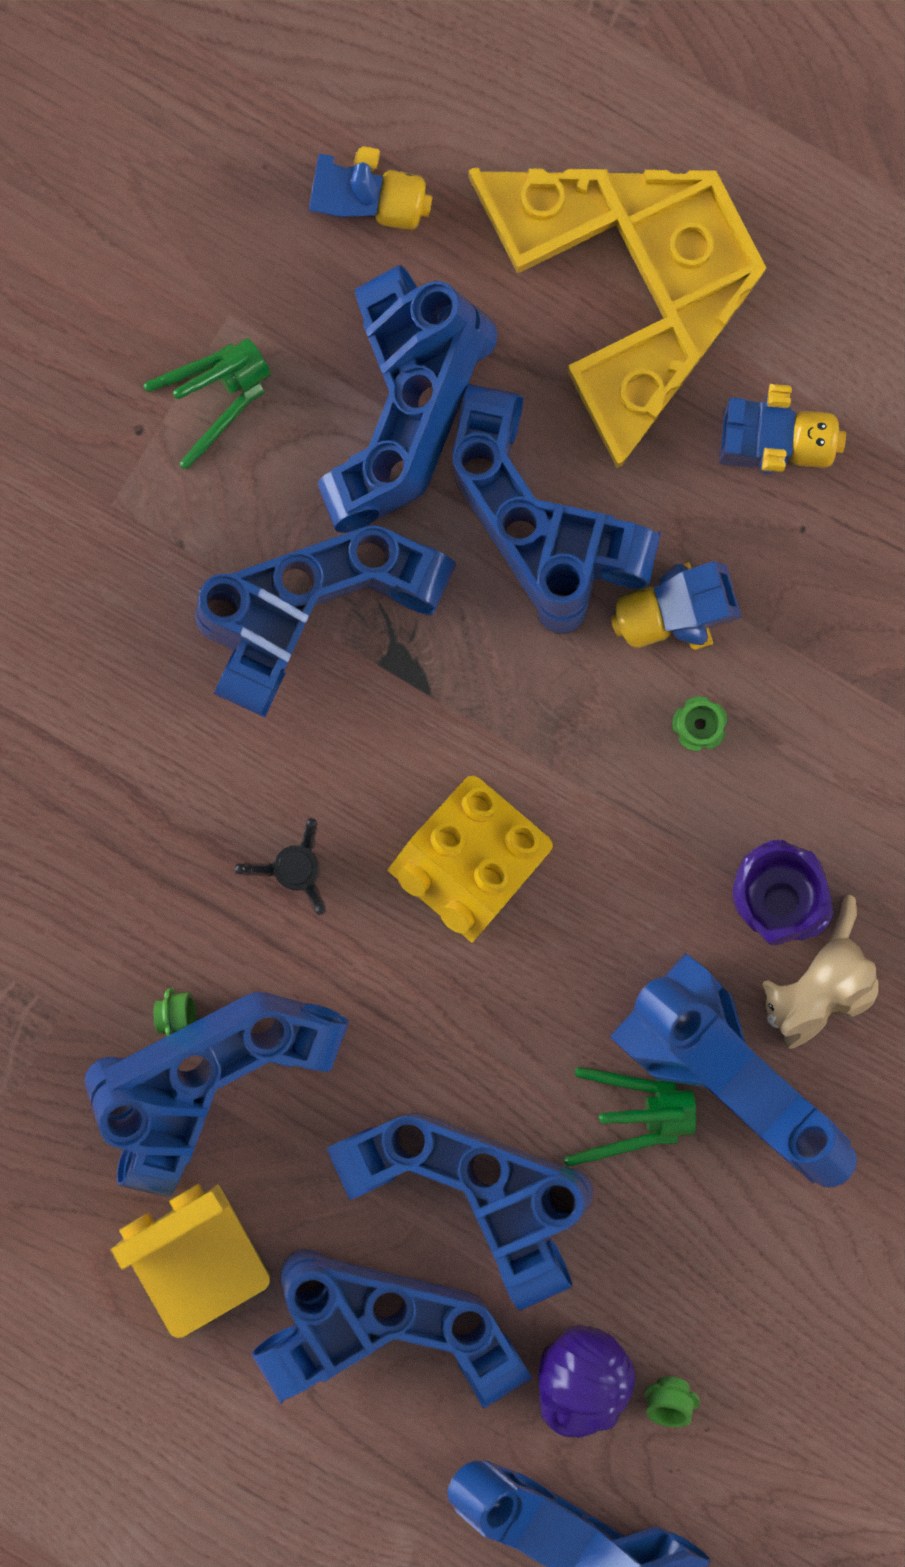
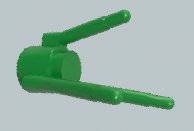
[143,338,271,469]
[564,1067,696,1166]

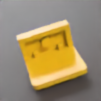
[387,776,553,943]
[110,1183,271,1338]

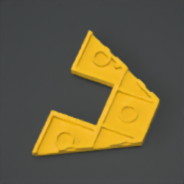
[469,168,766,468]

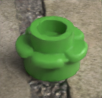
[672,696,728,751]
[154,988,197,1037]
[643,1376,700,1428]

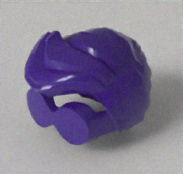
[732,840,834,945]
[538,1325,635,1438]

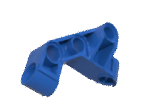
[318,264,498,533]
[452,383,661,634]
[195,525,456,718]
[609,953,857,1187]
[84,992,349,1197]
[326,1112,594,1311]
[251,1249,532,1409]
[447,1460,711,1567]

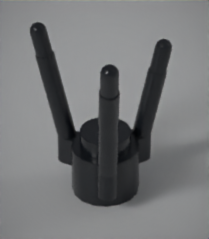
[234,818,326,915]

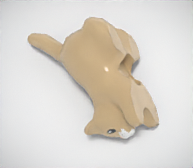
[763,894,878,1049]

